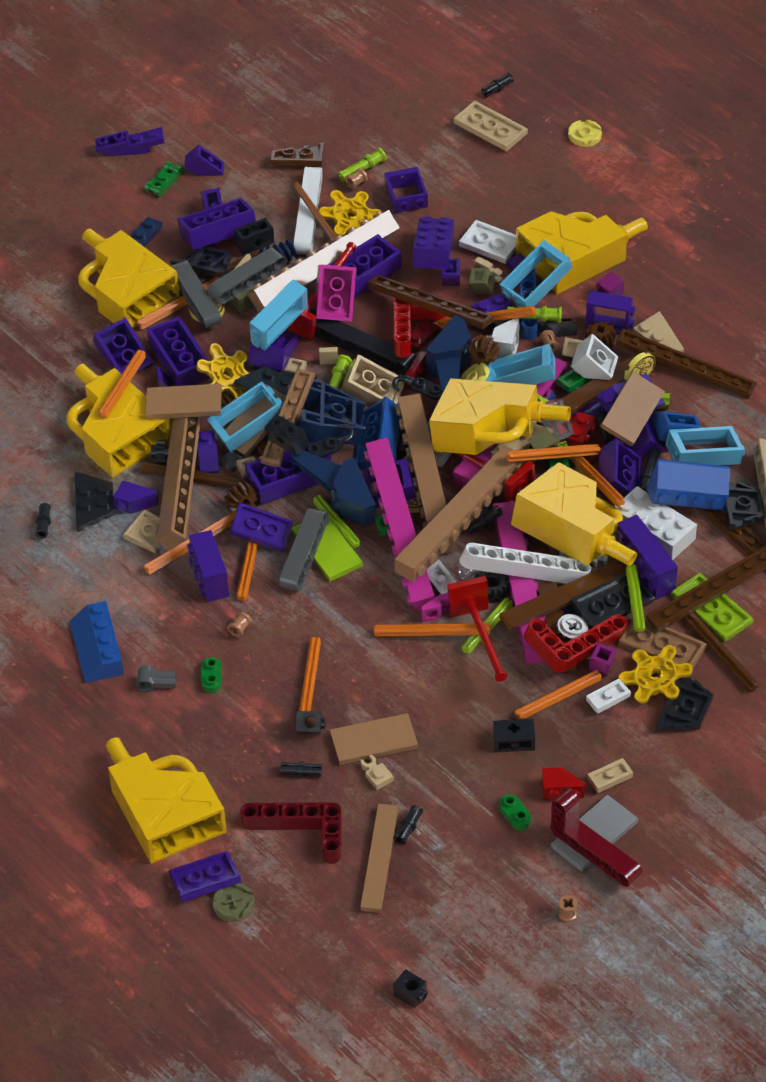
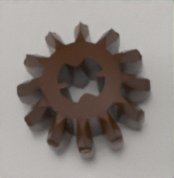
[585,320,616,347]
[468,334,500,365]
[224,482,258,512]

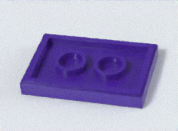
[230,503,293,553]
[169,851,242,902]

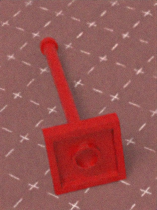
[287,242,357,341]
[430,433,535,502]
[447,576,507,682]

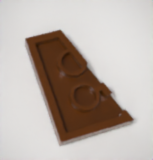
[271,142,324,167]

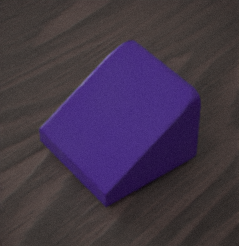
[156,367,172,387]

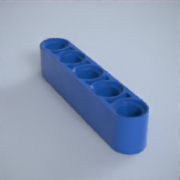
[519,268,538,340]

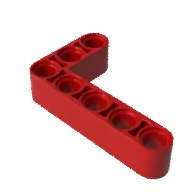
[394,296,446,358]
[524,615,628,673]

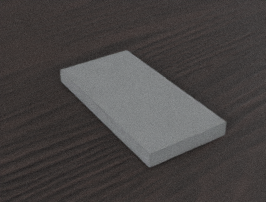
[551,795,638,872]

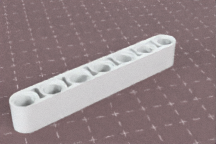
[294,167,323,255]
[459,543,591,584]

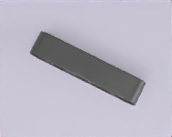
[207,248,286,304]
[170,260,222,329]
[279,508,329,591]

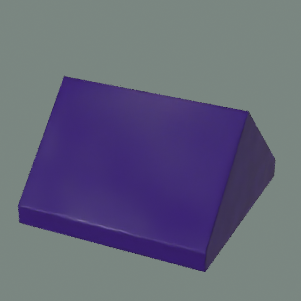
[627,417,668,456]

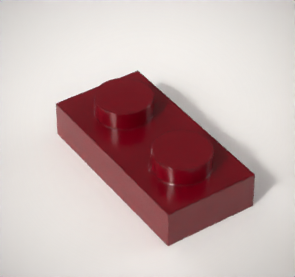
[411,319,440,352]
[405,351,427,389]

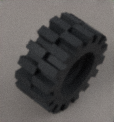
[474,571,509,603]

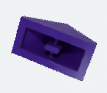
[442,259,460,286]

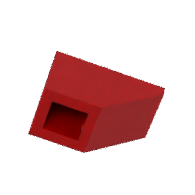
[542,767,585,801]

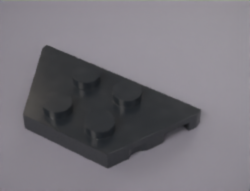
[170,246,232,278]
[233,366,293,396]
[75,472,115,532]
[724,481,765,530]
[655,677,713,732]

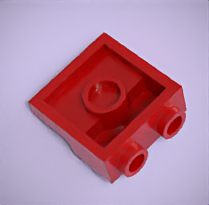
[552,412,597,446]

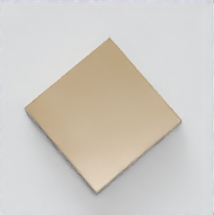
[123,510,163,553]

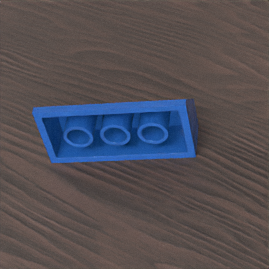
[355,396,401,470]
[647,459,730,510]
[70,601,124,683]

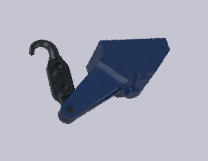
[392,315,472,400]
[291,424,375,526]

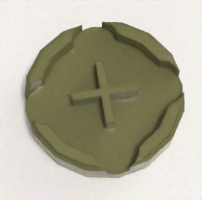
[213,883,255,922]

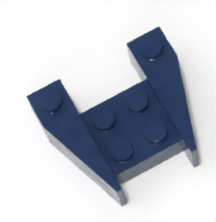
[296,379,366,445]

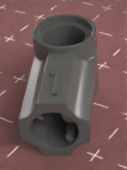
[136,666,177,692]

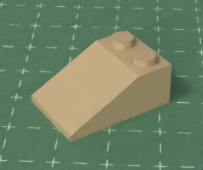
[340,354,405,404]

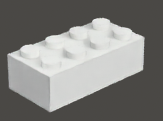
[615,486,697,560]

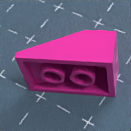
[316,264,356,322]

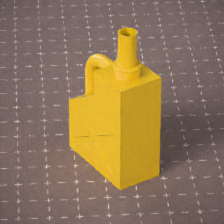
[516,211,648,294]
[78,229,180,328]
[66,364,171,478]
[429,378,571,455]
[511,462,637,566]
[106,738,227,864]

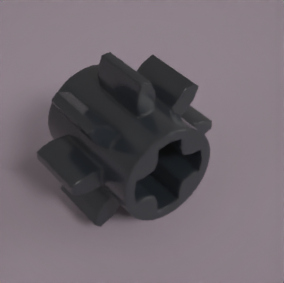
[151,440,169,463]

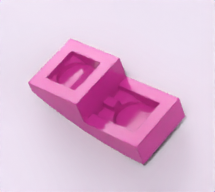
[421,592,449,623]

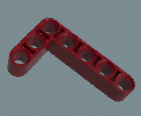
[550,788,643,887]
[240,802,342,864]

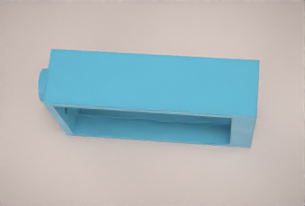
[500,240,573,307]
[250,279,308,351]
[486,344,555,385]
[207,381,283,452]
[665,426,745,465]

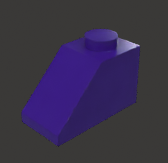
[184,145,224,176]
[200,188,222,209]
[198,431,219,474]
[113,481,158,514]

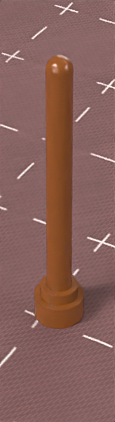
[292,181,339,245]

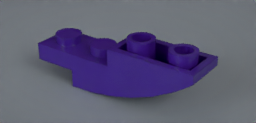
[95,127,165,156]

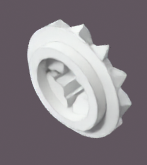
[557,614,588,640]

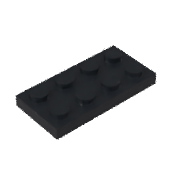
[570,572,655,629]

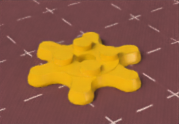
[319,190,381,236]
[196,343,249,400]
[618,645,693,704]

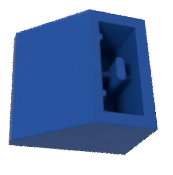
[650,411,701,442]

